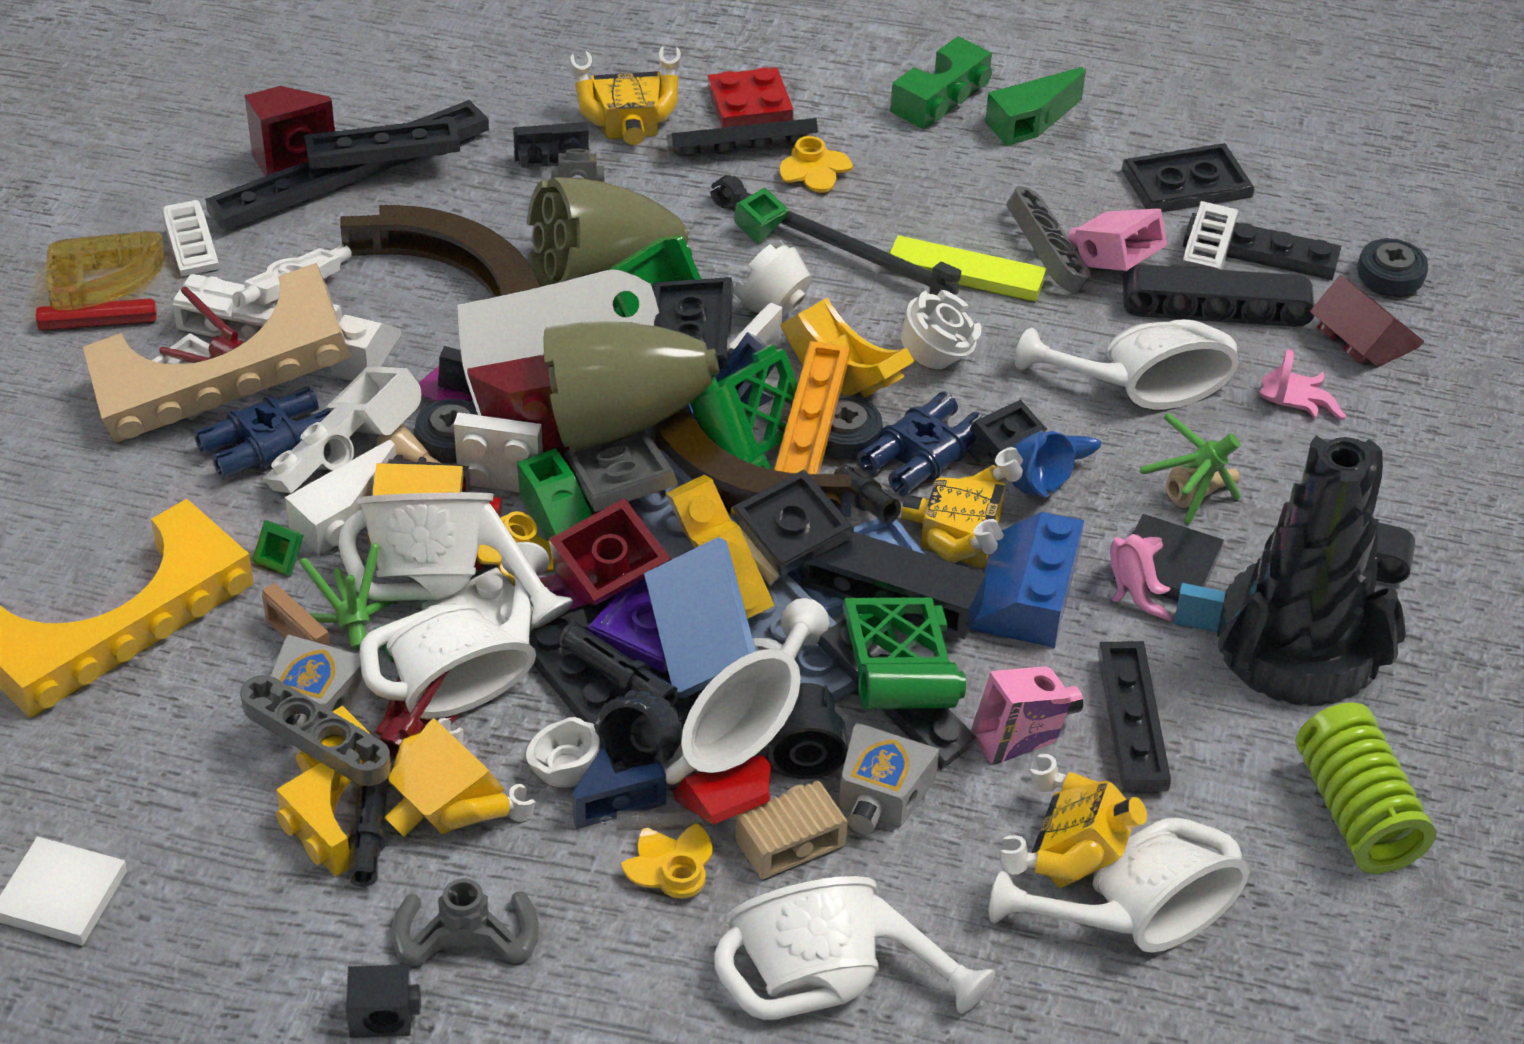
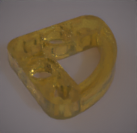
[46,231,165,310]

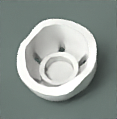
[526,717,601,788]

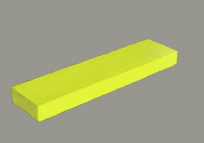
[890,235,1046,302]

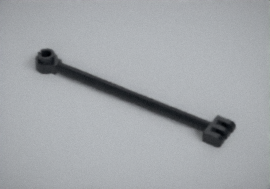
[710,175,962,295]

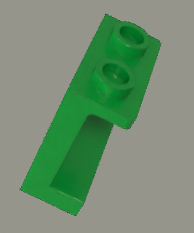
[608,235,702,318]

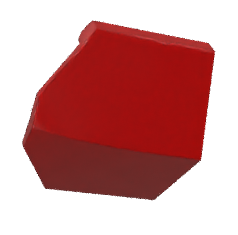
[673,756,771,825]

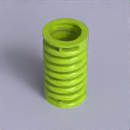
[1295,702,1436,874]

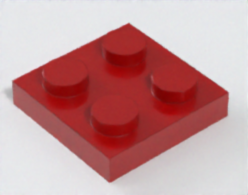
[708,67,794,128]

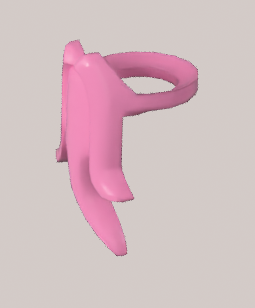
[1259,349,1346,420]
[1110,534,1172,622]

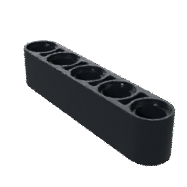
[1122,265,1315,327]

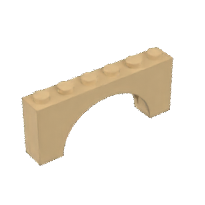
[83,263,352,443]

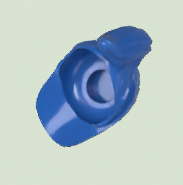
[1012,430,1102,497]

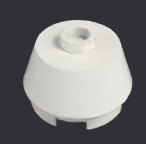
[734,241,812,317]
[901,290,981,369]

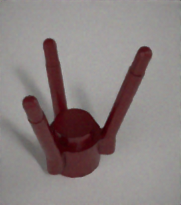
[159,287,244,363]
[375,669,464,759]

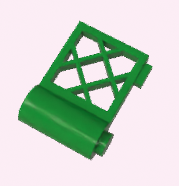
[690,344,798,462]
[843,598,966,710]

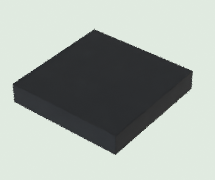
[731,469,854,576]
[1114,514,1224,600]

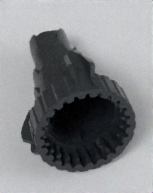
[1217,435,1406,706]

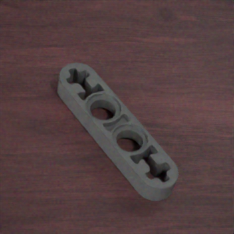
[1006,186,1091,292]
[240,675,391,786]

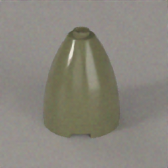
[526,177,688,287]
[543,321,719,452]

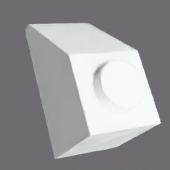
[331,314,401,381]

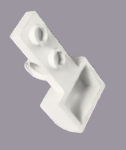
[263,366,421,493]

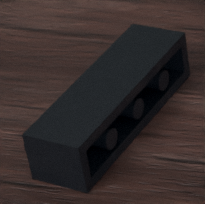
[801,532,986,640]

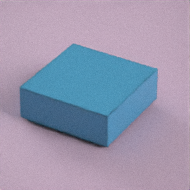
[1174,583,1226,632]

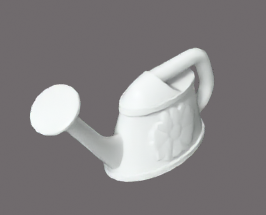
[1015,319,1239,409]
[338,492,573,628]
[359,542,550,719]
[664,598,830,785]
[988,818,1250,953]
[714,876,995,1020]

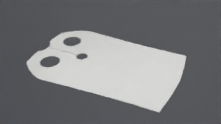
[457,270,659,416]

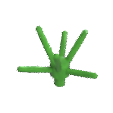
[1140,413,1241,525]
[300,543,396,649]

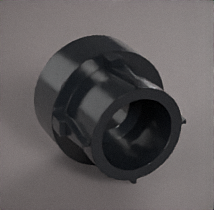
[768,683,848,779]

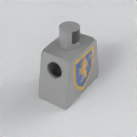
[267,634,369,740]
[839,722,939,834]

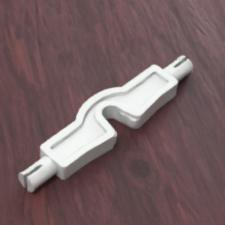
[232,245,351,308]

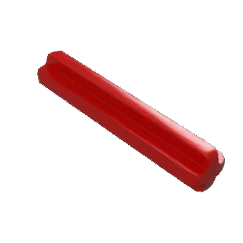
[36,298,157,330]

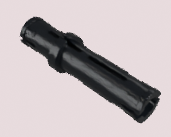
[559,622,679,707]
[346,760,389,887]

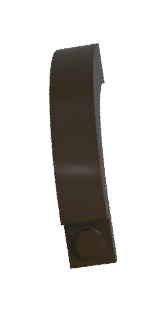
[340,205,539,298]
[650,404,851,517]

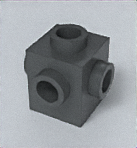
[551,149,604,182]

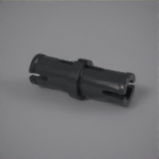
[833,465,901,524]

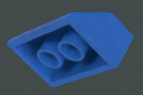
[970,512,1084,648]

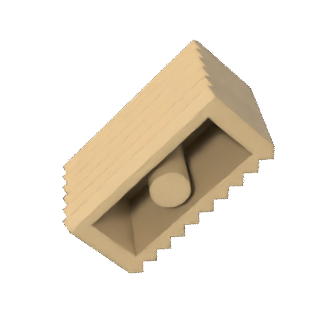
[735,780,848,880]

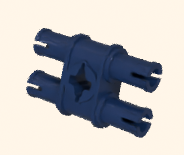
[194,386,330,480]
[857,391,984,496]

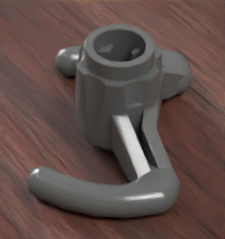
[392,878,539,966]

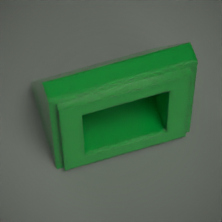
[734,187,790,244]

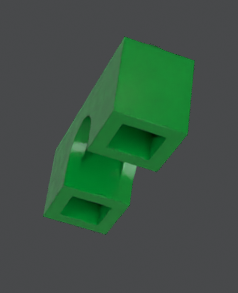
[890,36,992,130]

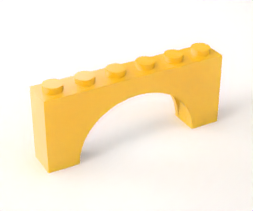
[0,499,254,718]

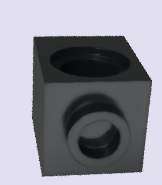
[346,964,421,1038]

